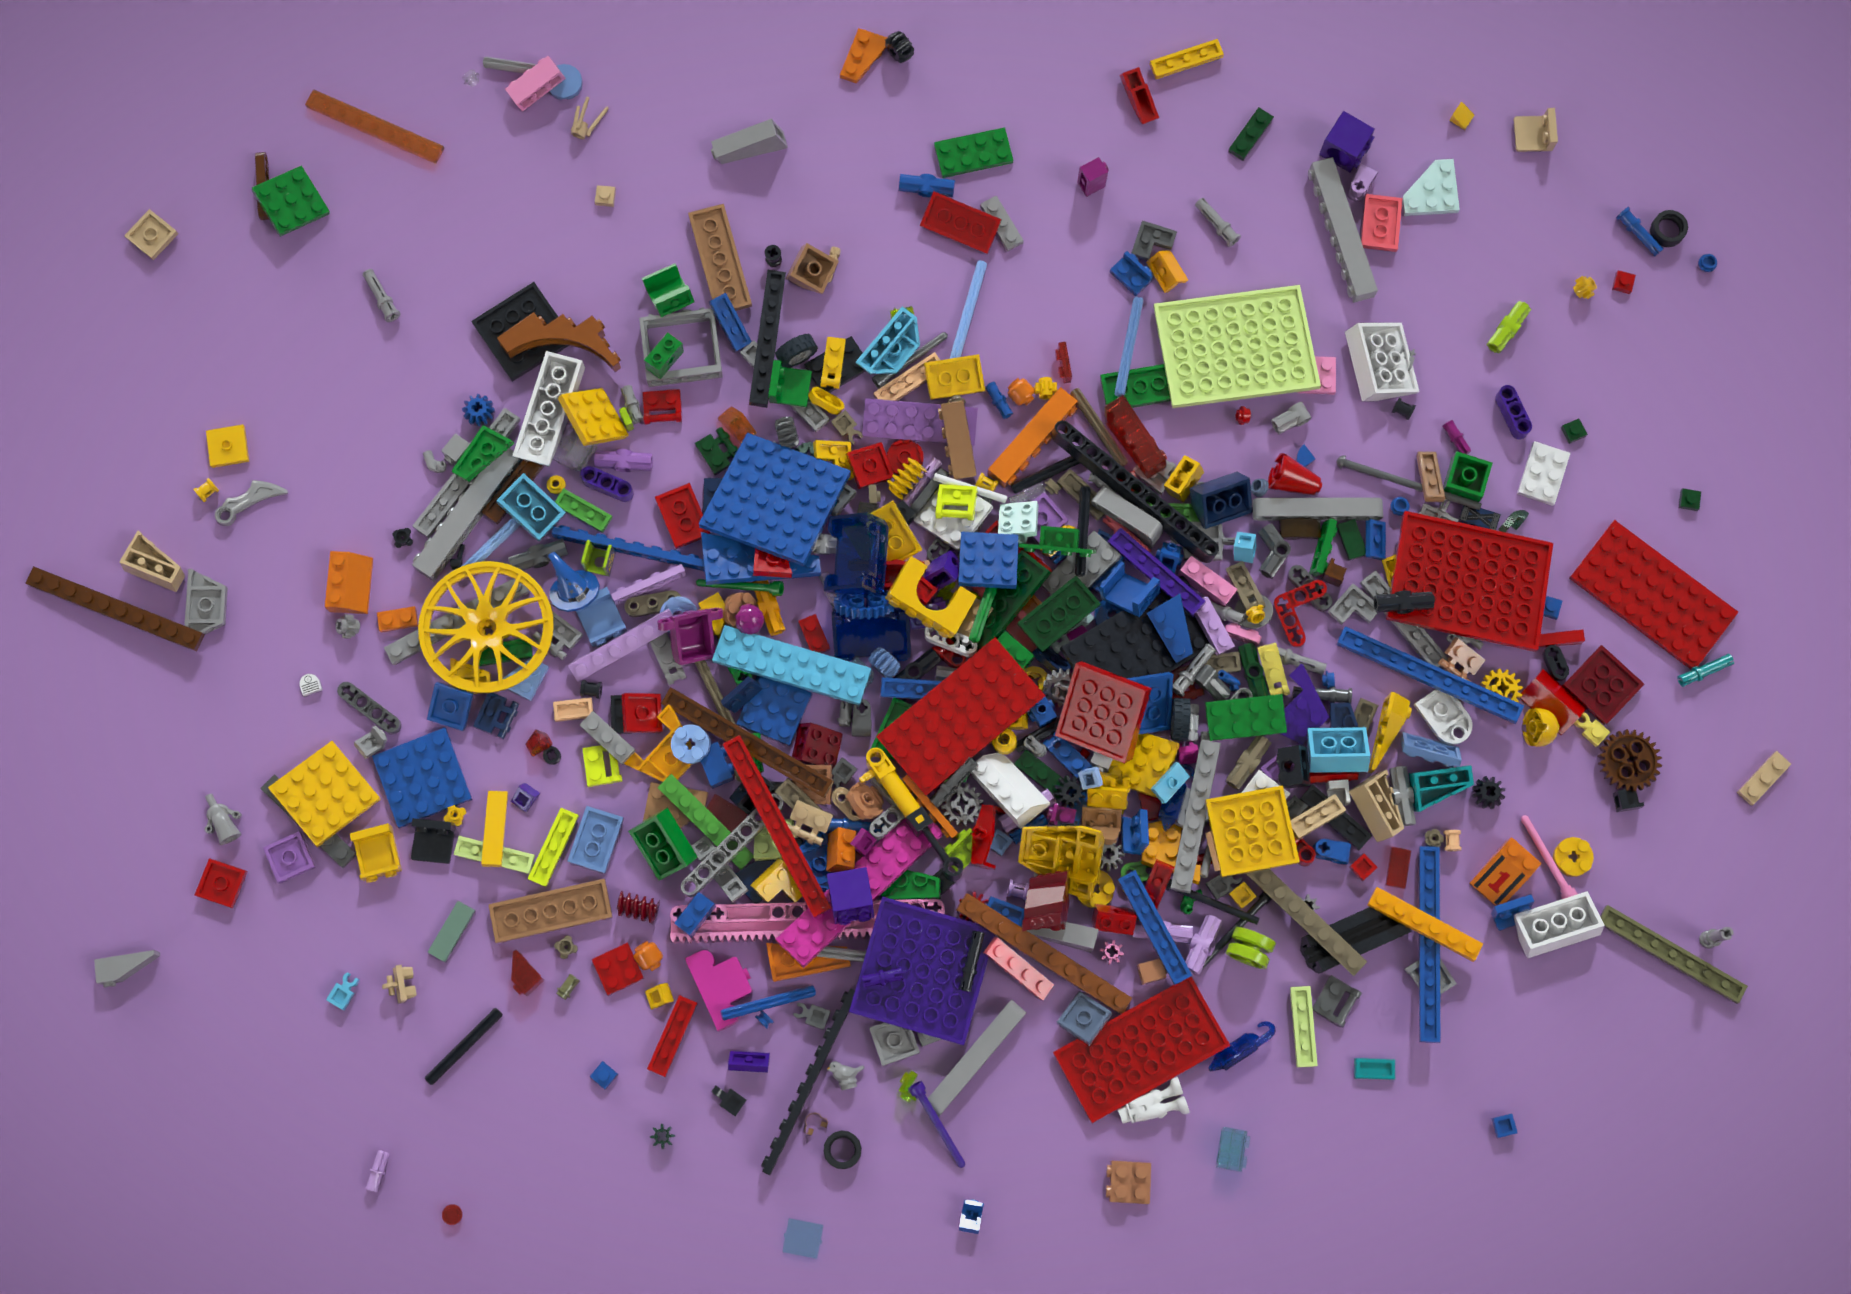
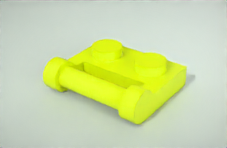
[935,484,978,521]
[582,745,622,787]

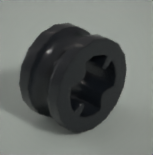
[543,746,561,765]

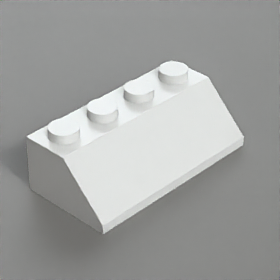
[971,753,1051,829]
[1514,891,1605,959]

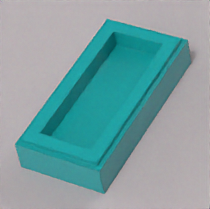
[1354,1058,1395,1080]

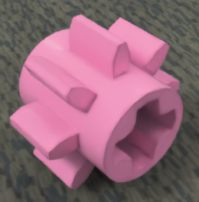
[1099,940,1124,965]

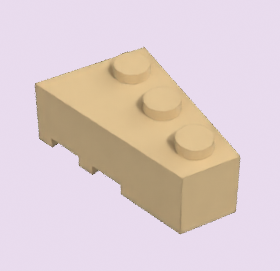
[119,531,185,592]
[1349,770,1404,842]

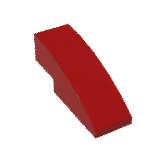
[1119,67,1159,124]

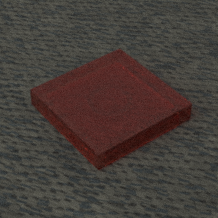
[695,794,748,833]

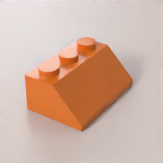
[325,551,373,614]

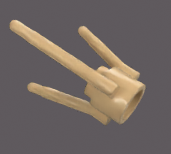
[571,97,609,139]

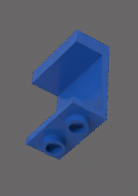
[1099,562,1160,617]

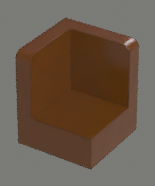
[1321,558,1347,587]

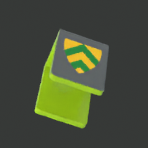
[581,540,616,577]

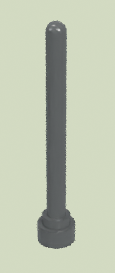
[872,332,948,389]

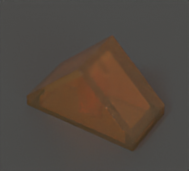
[717,406,756,443]

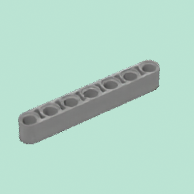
[1252,498,1383,521]
[681,794,783,898]
[928,1000,1027,1117]

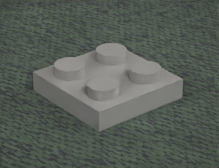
[869,1022,920,1066]

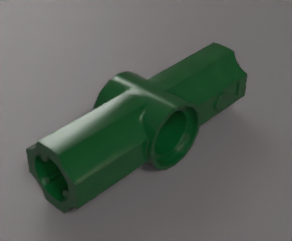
[1238,643,1269,697]

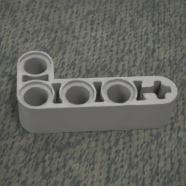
[1091,487,1163,549]

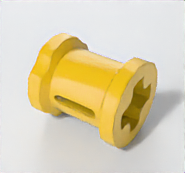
[975,473,999,492]
[193,478,219,502]

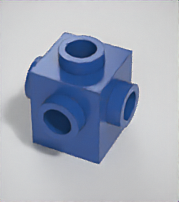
[1155,542,1183,573]
[1027,697,1057,728]

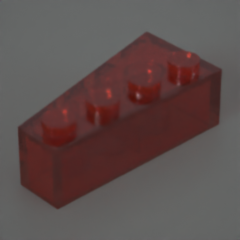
[1104,395,1167,479]

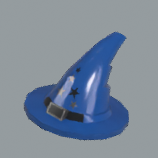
[548,552,600,612]

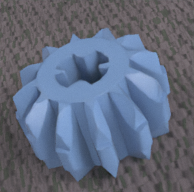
[868,647,901,678]

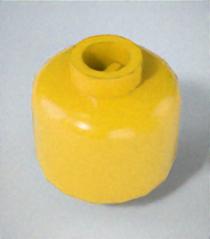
[992,729,1017,755]

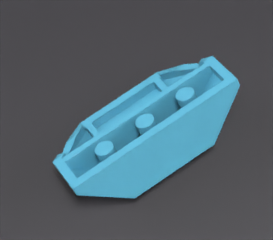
[856,306,920,374]

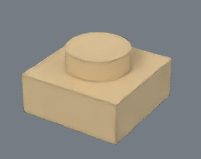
[595,185,616,207]

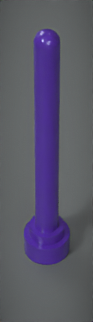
[908,1081,965,1168]

